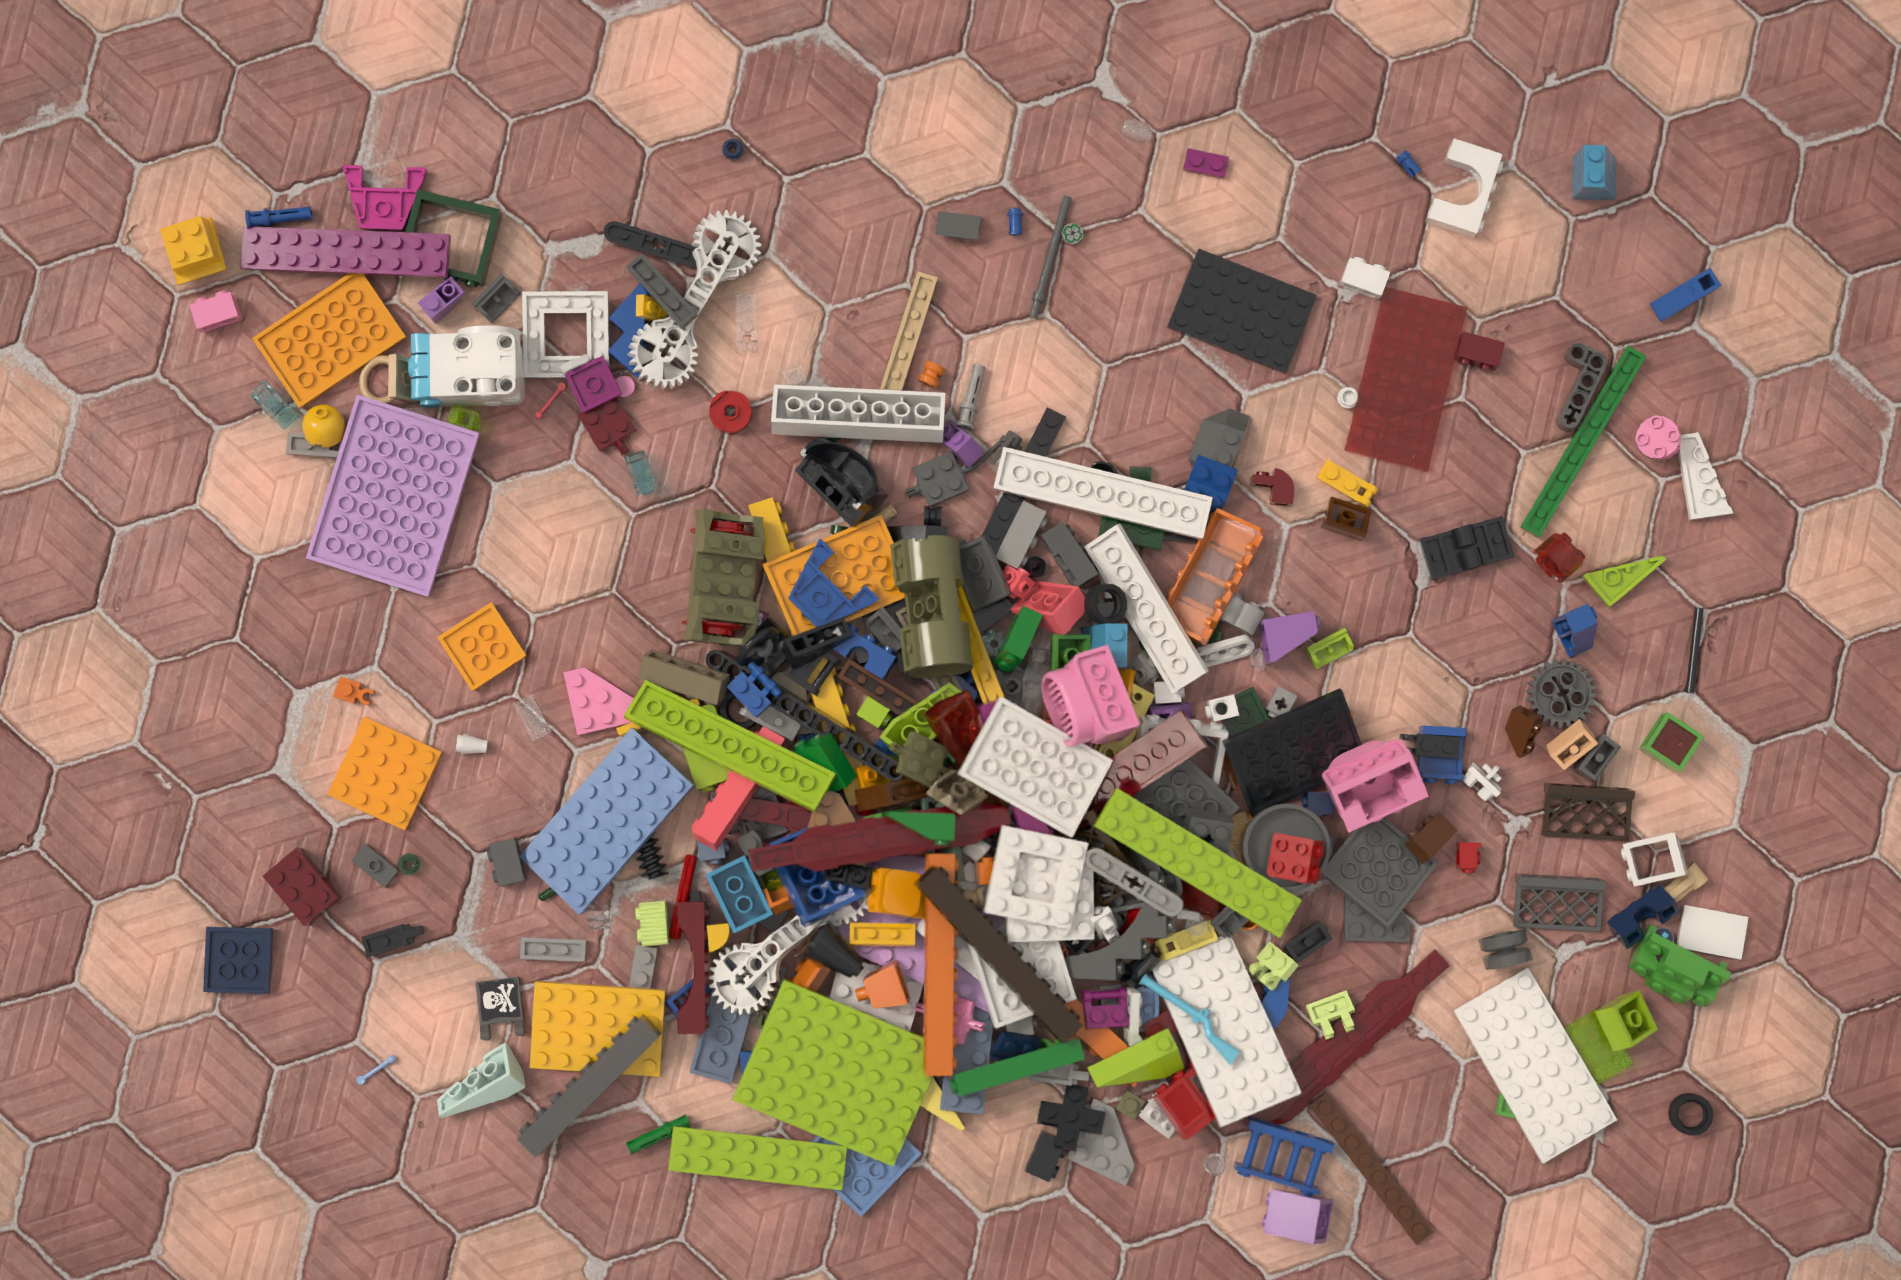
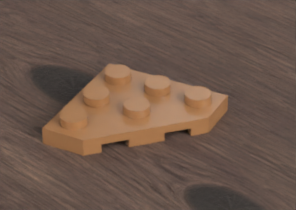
[807,791,866,866]

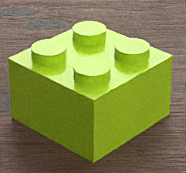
[1595,990,1658,1051]

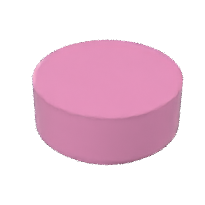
[616,376,635,398]

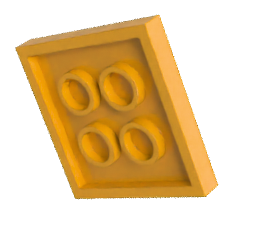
[437,602,527,691]

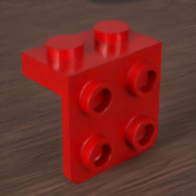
[1267,833,1324,884]

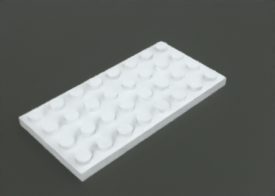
[1151,936,1301,1128]
[1452,968,1617,1163]

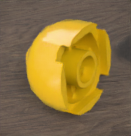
[302,404,346,447]

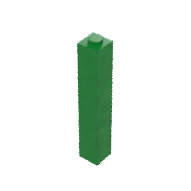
[949,1038,1085,1097]

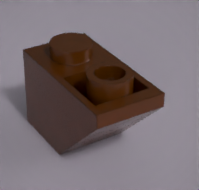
[1505,705,1543,758]

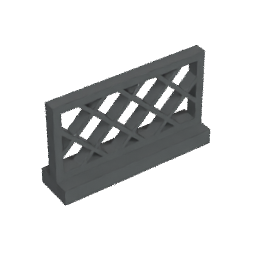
[1513,873,1606,932]

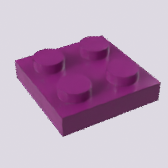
[565,355,622,413]

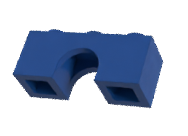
[832,623,898,681]

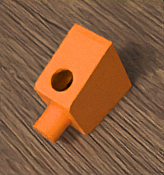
[855,960,911,1008]

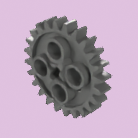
[1526,658,1597,728]

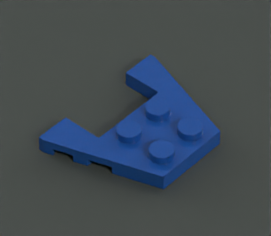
[788,538,879,627]

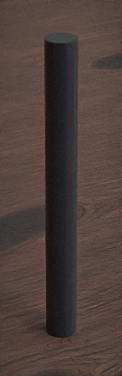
[1685,607,1704,693]

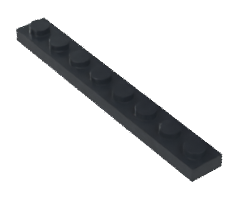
[981,407,1066,556]

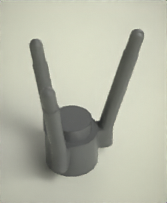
[974,430,1022,468]

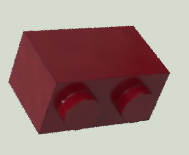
[1454,332,1505,372]

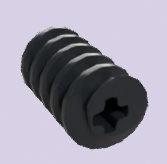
[636,832,669,880]

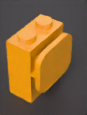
[867,868,925,919]

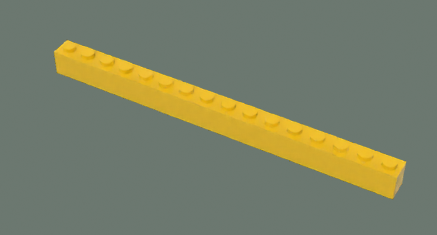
[748,497,882,810]

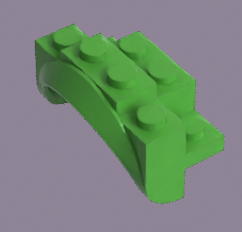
[1628,924,1731,1007]

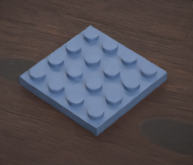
[812,1135,922,1217]

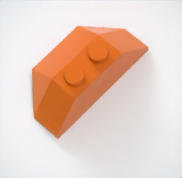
[788,959,831,992]

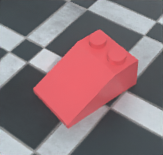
[1010,581,1085,635]

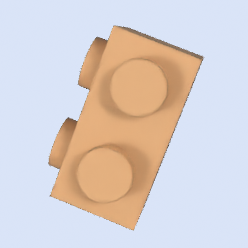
[1546,719,1598,770]

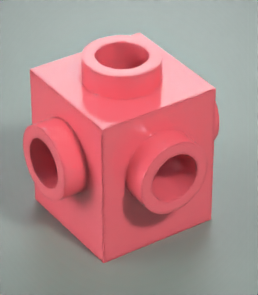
[1003,565,1035,600]

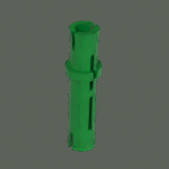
[626,1114,691,1155]

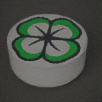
[1062,223,1083,245]

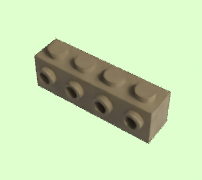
[639,649,730,705]

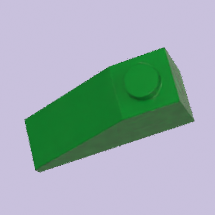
[886,812,955,845]

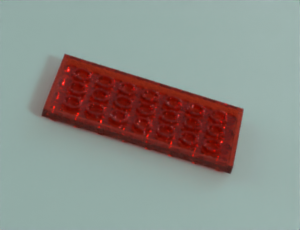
[1344,287,1467,472]

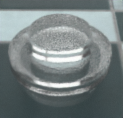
[1185,915,1207,937]

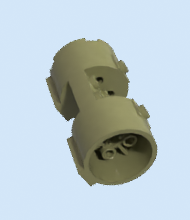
[890,535,973,678]

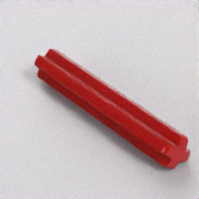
[668,854,697,940]

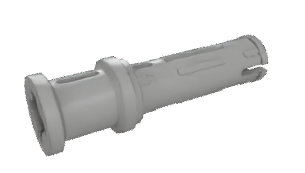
[955,364,986,430]

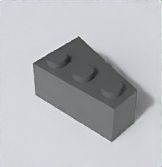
[1040,522,1098,588]

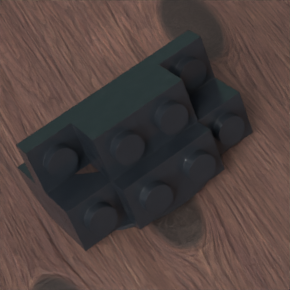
[795,438,889,527]

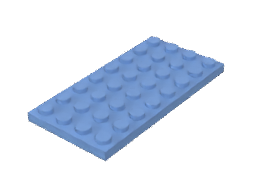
[520,728,695,915]

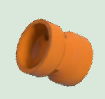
[918,361,946,389]

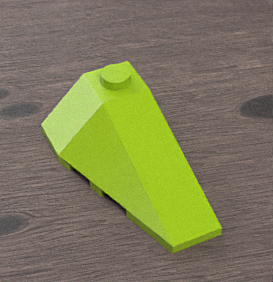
[879,682,966,757]

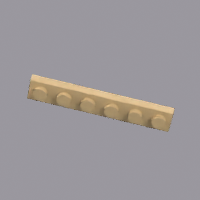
[880,271,938,391]

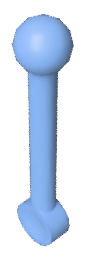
[357,1055,396,1084]

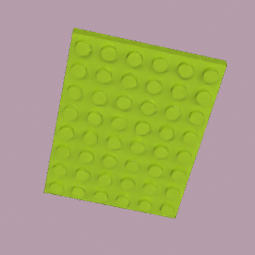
[732,979,933,1166]

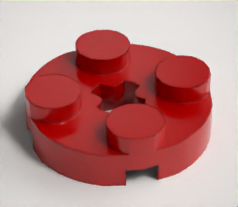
[709,391,752,434]

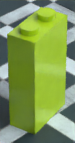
[683,704,730,793]

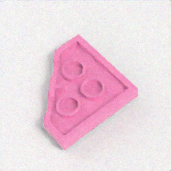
[563,668,634,736]

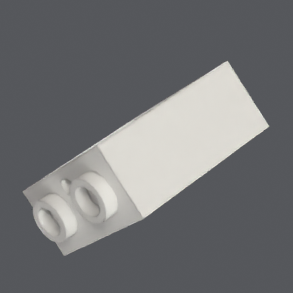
[1621,831,1688,886]

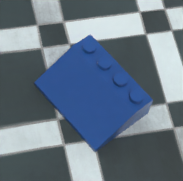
[769,827,866,928]

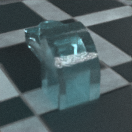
[250,380,300,430]
[624,450,658,496]

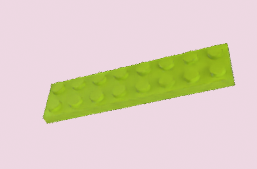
[668,1126,847,1190]

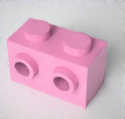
[189,291,243,333]

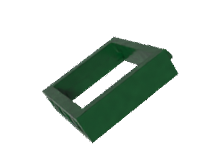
[406,189,503,288]

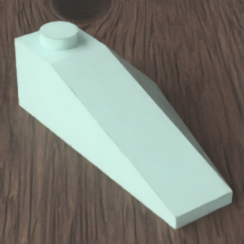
[437,1042,525,1118]

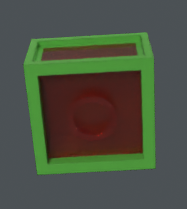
[1639,712,1704,773]

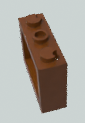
[854,778,937,811]

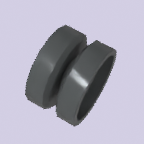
[1478,930,1533,970]

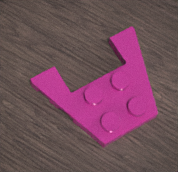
[343,165,427,231]

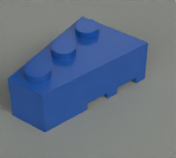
[1551,603,1598,659]

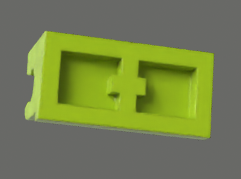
[1304,628,1354,670]

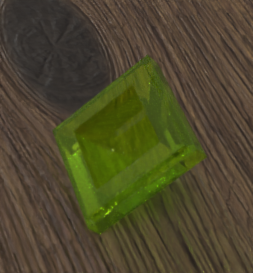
[761,870,783,891]

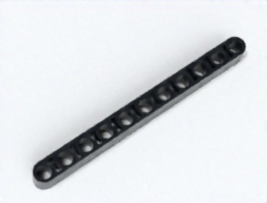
[705,650,906,781]

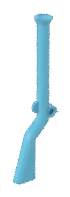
[1139,974,1240,1065]

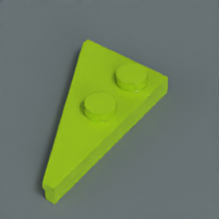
[1581,556,1666,608]

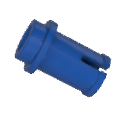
[1396,150,1422,178]
[1007,208,1023,236]

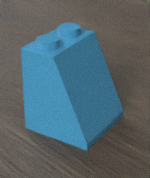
[1572,145,1616,200]
[1081,623,1127,669]

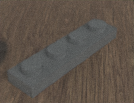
[626,253,698,330]

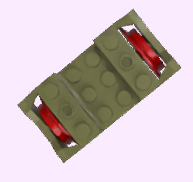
[681,509,765,647]

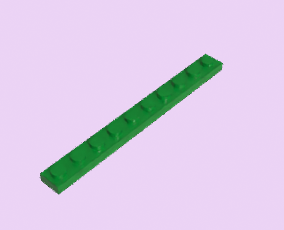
[1520,345,1646,538]

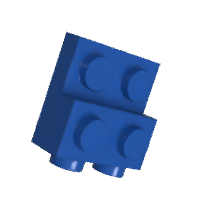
[1184,455,1238,511]

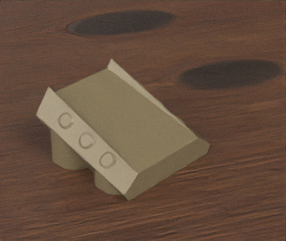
[926,769,989,816]

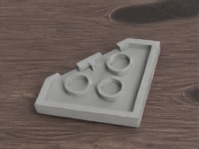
[1066,1098,1135,1186]

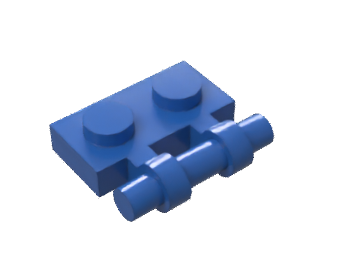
[726,661,783,718]

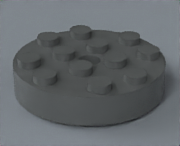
[1242,804,1331,891]

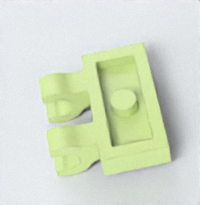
[1247,941,1299,991]
[1306,990,1355,1040]

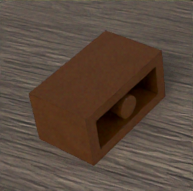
[1405,812,1458,864]

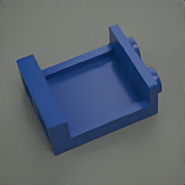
[1418,725,1466,784]

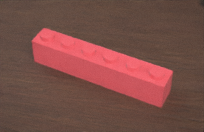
[692,726,786,851]

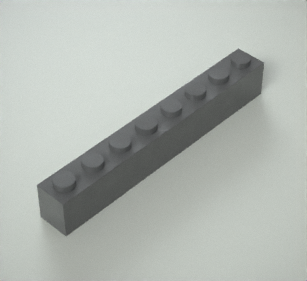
[517,1014,662,1158]

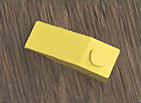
[920,1077,965,1131]

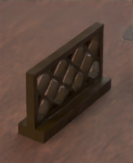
[1542,783,1635,841]
[1054,805,1145,907]

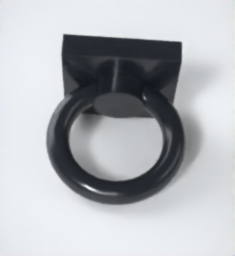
[737,617,789,678]

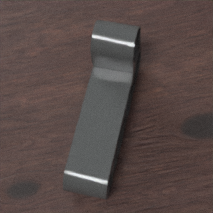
[1556,343,1607,431]

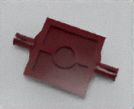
[578,398,637,456]

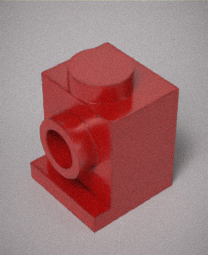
[1456,842,1482,873]

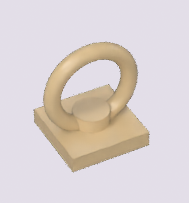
[359,354,419,404]

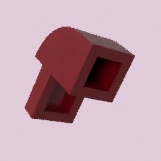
[1250,468,1294,507]

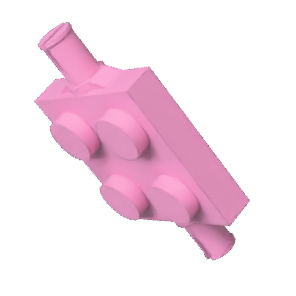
[915,996,985,1044]

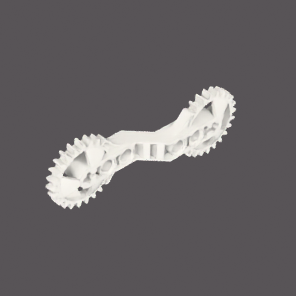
[628,210,762,390]
[709,865,871,1015]

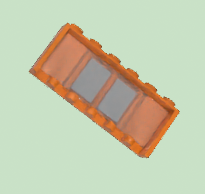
[1167,508,1266,647]

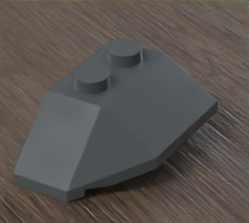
[1188,409,1250,468]

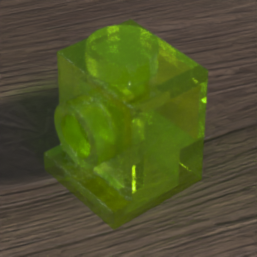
[446,404,482,431]

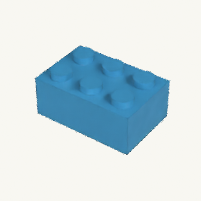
[705,855,774,933]

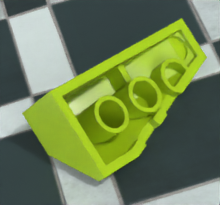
[1087,1029,1184,1087]

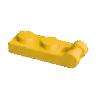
[1316,459,1379,508]

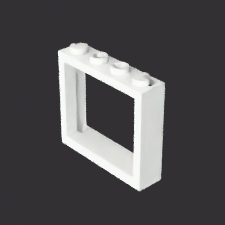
[1136,714,1228,785]

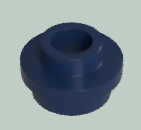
[722,139,744,160]

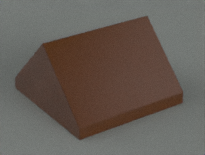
[1320,496,1371,541]

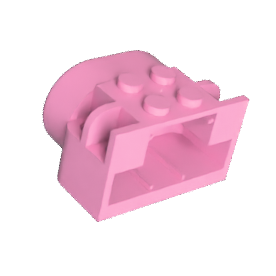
[1042,645,1140,747]
[1322,739,1429,832]

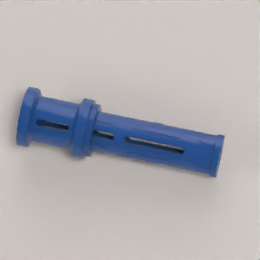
[245,206,312,229]

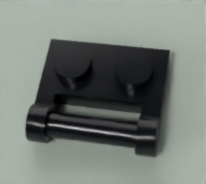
[784,651,841,697]

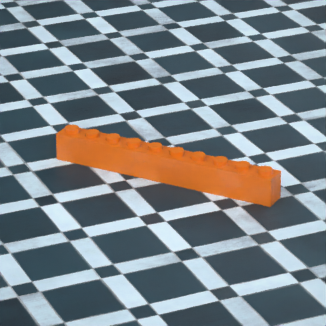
[923,853,958,1076]

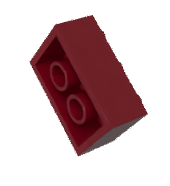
[262,848,343,926]

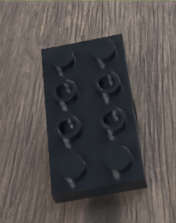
[1419,516,1515,581]

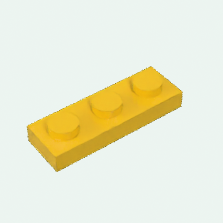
[849,923,916,947]

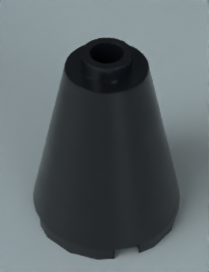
[802,920,864,978]

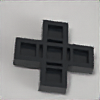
[1037,1085,1106,1152]

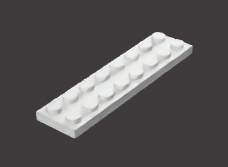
[1084,524,1209,694]

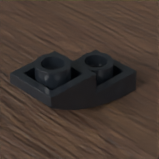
[824,864,873,891]

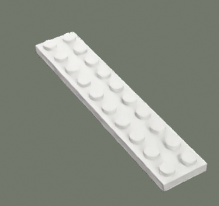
[993,447,1213,540]

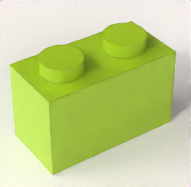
[856,696,892,730]

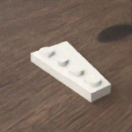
[1678,433,1733,520]

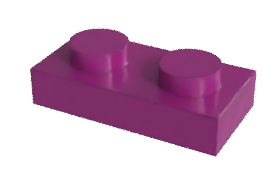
[1183,148,1229,179]

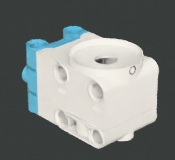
[408,326,525,408]

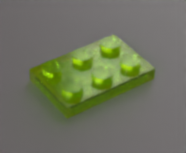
[1563,1007,1633,1085]

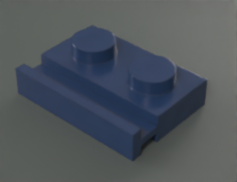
[990,1031,1042,1061]

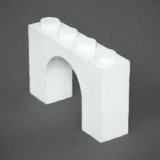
[1425,138,1504,238]

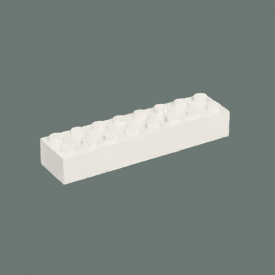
[771,384,945,443]

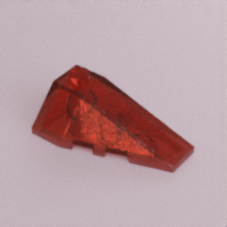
[923,690,982,784]

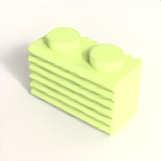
[635,901,670,946]

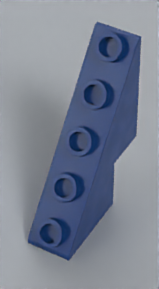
[608,283,650,381]

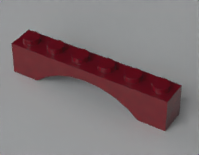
[676,902,709,1034]

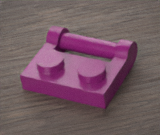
[1082,987,1130,1030]

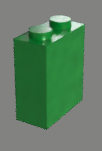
[993,605,1043,672]
[792,733,857,792]

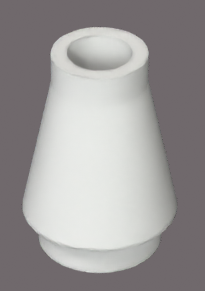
[455,733,488,754]

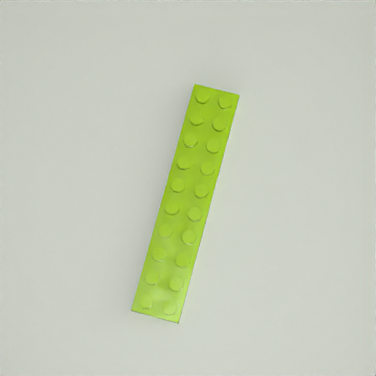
[624,680,836,813]
[1094,788,1302,938]

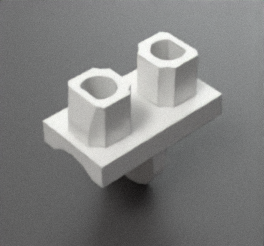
[1463,762,1502,802]
[1090,906,1120,944]

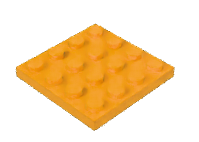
[327,717,443,831]

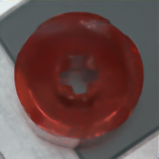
[1533,532,1585,583]

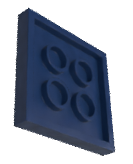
[203,927,273,994]

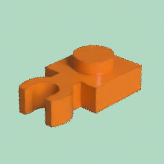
[333,676,375,705]

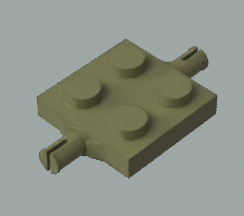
[890,731,951,788]

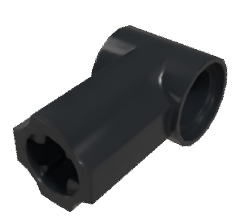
[1119,947,1161,988]

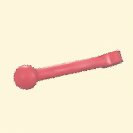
[535,382,566,419]

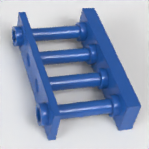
[1233,1116,1334,1196]

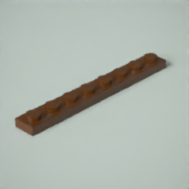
[1309,1092,1434,1245]

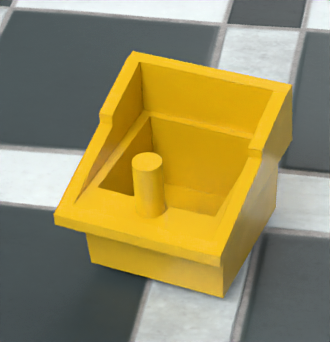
[160,216,227,286]

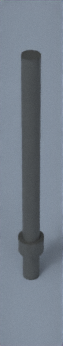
[1029,196,1072,319]

